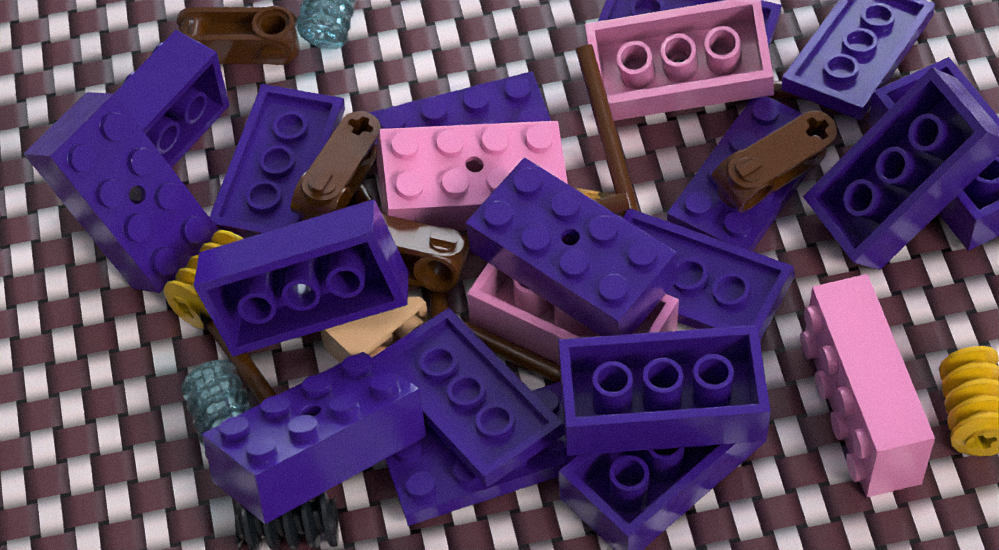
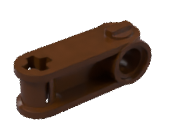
[177,6,300,65]
[290,111,381,221]
[711,111,837,213]
[382,214,469,292]

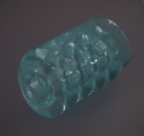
[297,0,357,49]
[181,360,252,458]

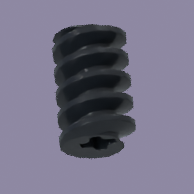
[235,491,339,550]

